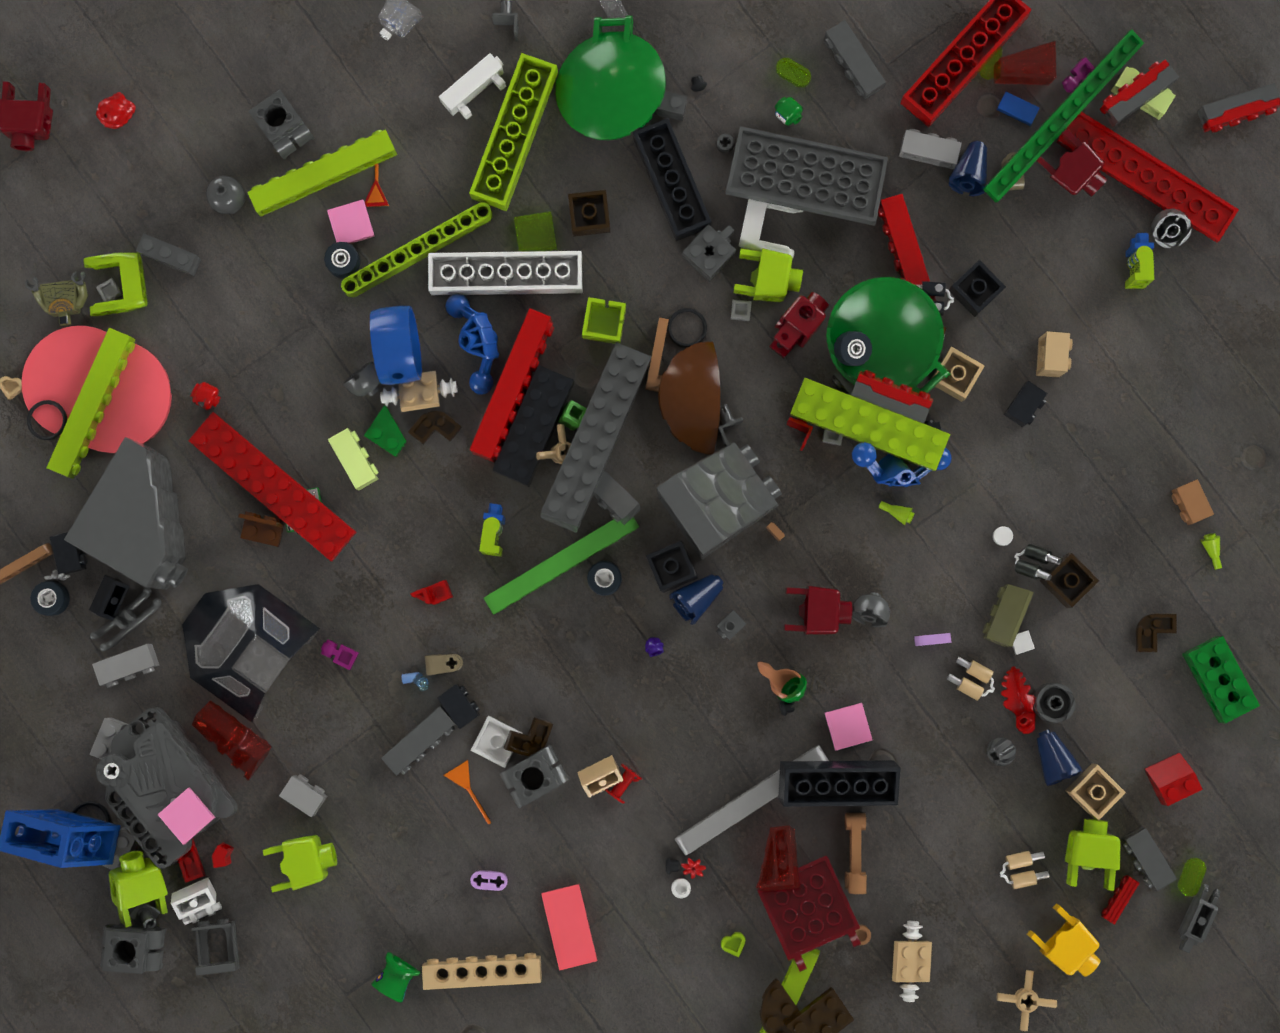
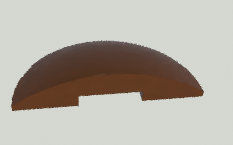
[658,341,720,455]

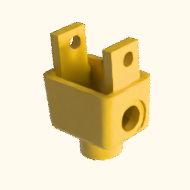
[1027,903,1101,977]

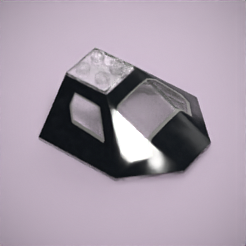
[182,584,320,723]

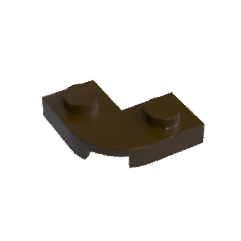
[408,411,462,445]
[1136,614,1177,652]
[504,717,553,756]

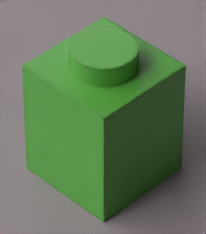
[557,400,587,431]

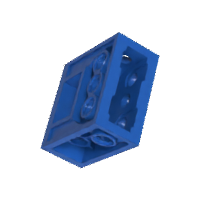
[0,809,121,868]

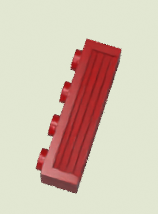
[1101,875,1140,925]

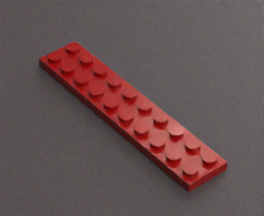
[1056,111,1239,242]
[188,412,357,561]

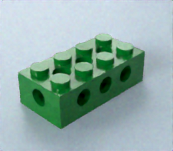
[1182,636,1260,723]

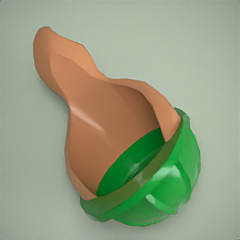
[757,662,807,703]

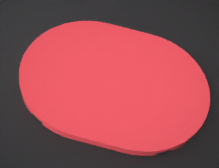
[21,326,172,453]

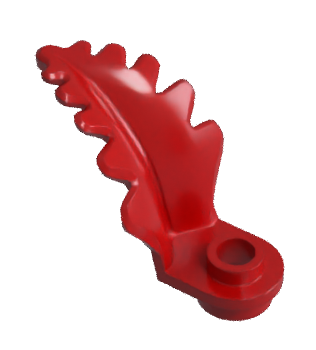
[1001,666,1036,734]

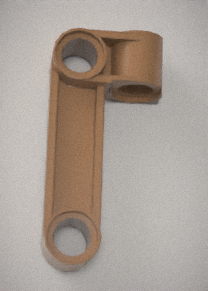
[845,813,866,894]

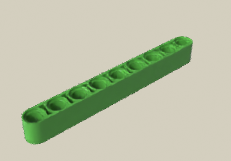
[483,517,640,615]

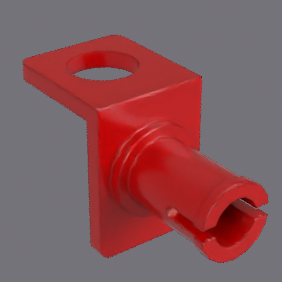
[786,417,813,451]

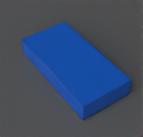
[996,92,1039,126]

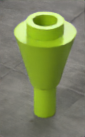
[879,501,915,525]
[1201,533,1222,569]

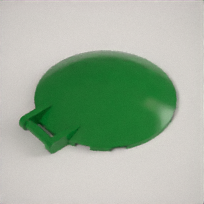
[556,15,666,140]
[826,277,951,393]

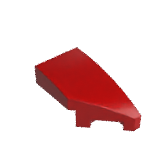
[410,580,453,605]

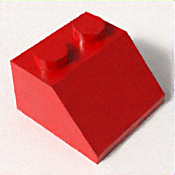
[1144,753,1203,806]

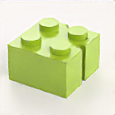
[582,297,626,344]

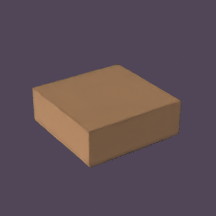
[766,522,785,542]

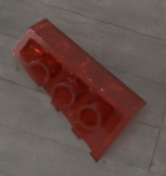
[192,700,272,781]

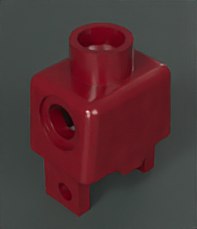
[0,81,53,151]
[1037,128,1107,197]
[769,292,829,359]
[783,586,852,635]

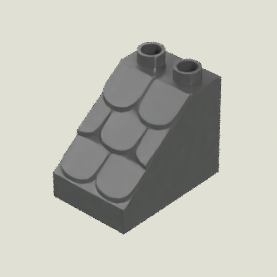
[64,437,188,590]
[657,442,782,560]

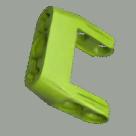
[83,253,148,316]

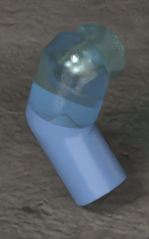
[402,672,429,691]

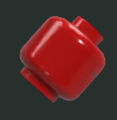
[190,382,221,410]

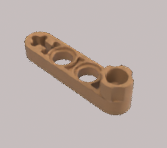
[646,317,669,392]
[0,543,53,584]

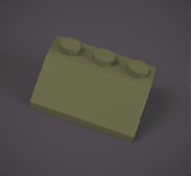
[982,584,1034,647]

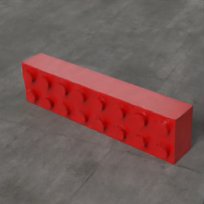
[900,0,1032,127]
[470,308,555,463]

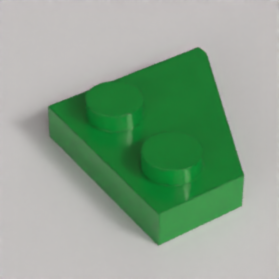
[364,406,407,457]

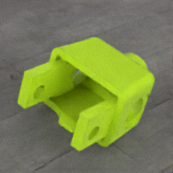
[733,248,803,302]
[1065,819,1120,891]
[263,835,337,893]
[108,851,168,927]

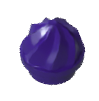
[645,637,664,657]

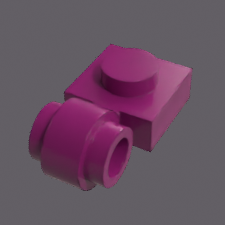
[1062,57,1095,93]
[321,639,359,670]

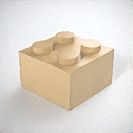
[1036,331,1073,377]
[931,347,984,402]
[1065,763,1126,821]

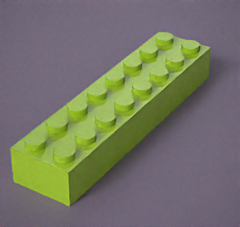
[469,53,558,211]
[790,378,950,471]

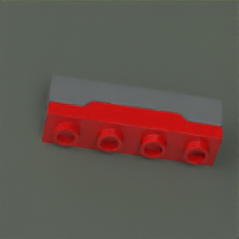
[1100,59,1179,127]
[1197,83,1280,133]
[851,370,933,423]

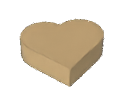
[0,376,22,400]

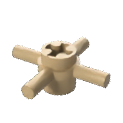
[536,424,571,464]
[997,970,1057,1031]

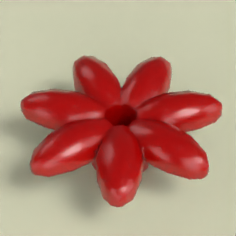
[681,858,706,879]

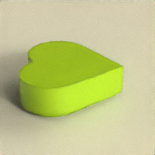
[720,932,746,957]

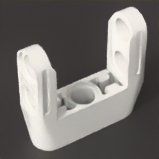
[739,199,803,259]

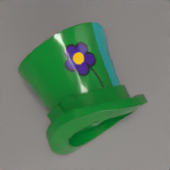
[371,952,421,1002]

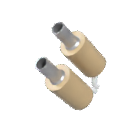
[947,657,995,701]
[1000,851,1049,889]

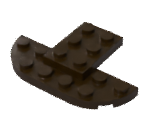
[760,978,854,1033]

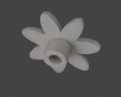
[44,570,70,582]

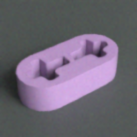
[914,633,952,646]
[470,870,508,891]

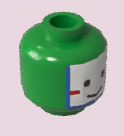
[775,97,803,126]

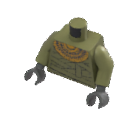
[25,271,88,326]

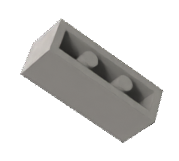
[899,129,962,169]
[92,644,160,688]

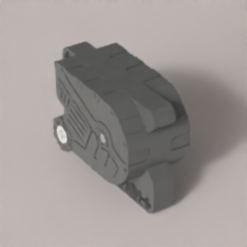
[96,708,238,868]

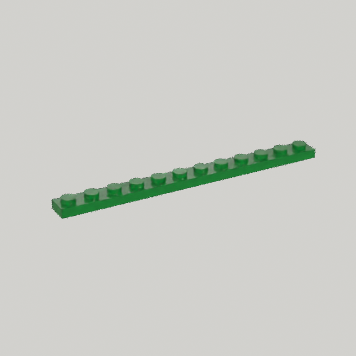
[983,29,1144,203]

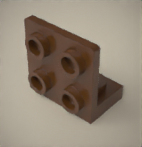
[238,511,284,547]

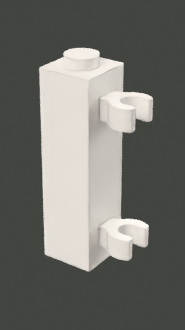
[439,53,506,120]

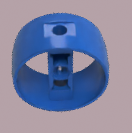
[370,306,422,385]

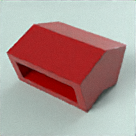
[212,842,234,868]

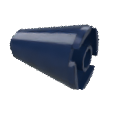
[949,141,987,196]
[669,574,724,625]
[1037,729,1083,786]

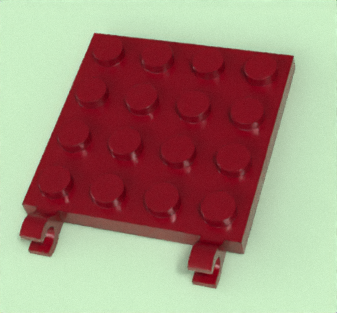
[756,855,861,972]

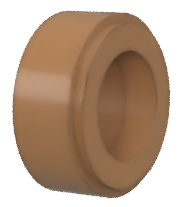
[855,924,871,945]

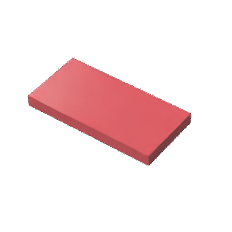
[541,884,597,971]

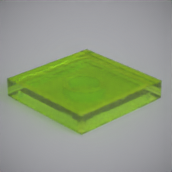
[514,211,557,252]

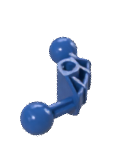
[445,294,499,395]
[852,442,952,487]

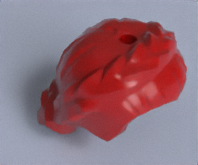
[96,92,136,129]

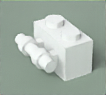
[171,877,222,925]

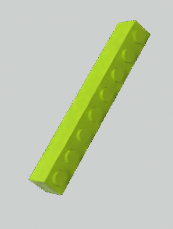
[248,129,398,217]
[46,328,136,479]

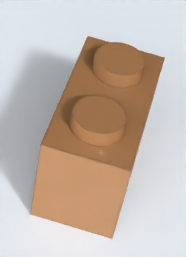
[1171,479,1214,525]

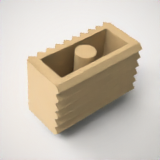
[577,755,623,798]

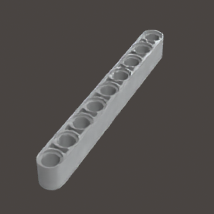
[674,745,829,856]

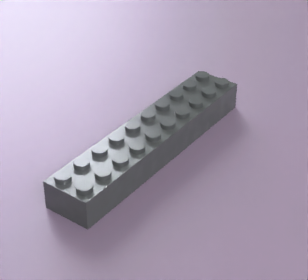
[541,342,652,533]

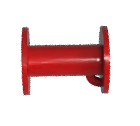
[605,764,642,804]

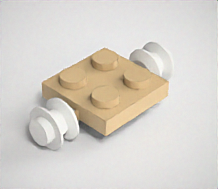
[380,371,458,412]
[892,921,932,1002]

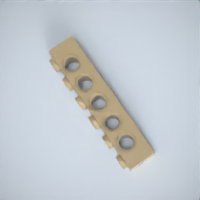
[422,953,542,990]

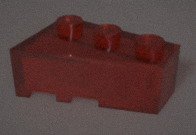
[994,41,1056,85]
[756,825,800,892]

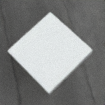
[470,716,523,768]

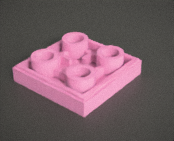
[327,200,375,244]
[824,703,872,751]
[158,787,216,845]

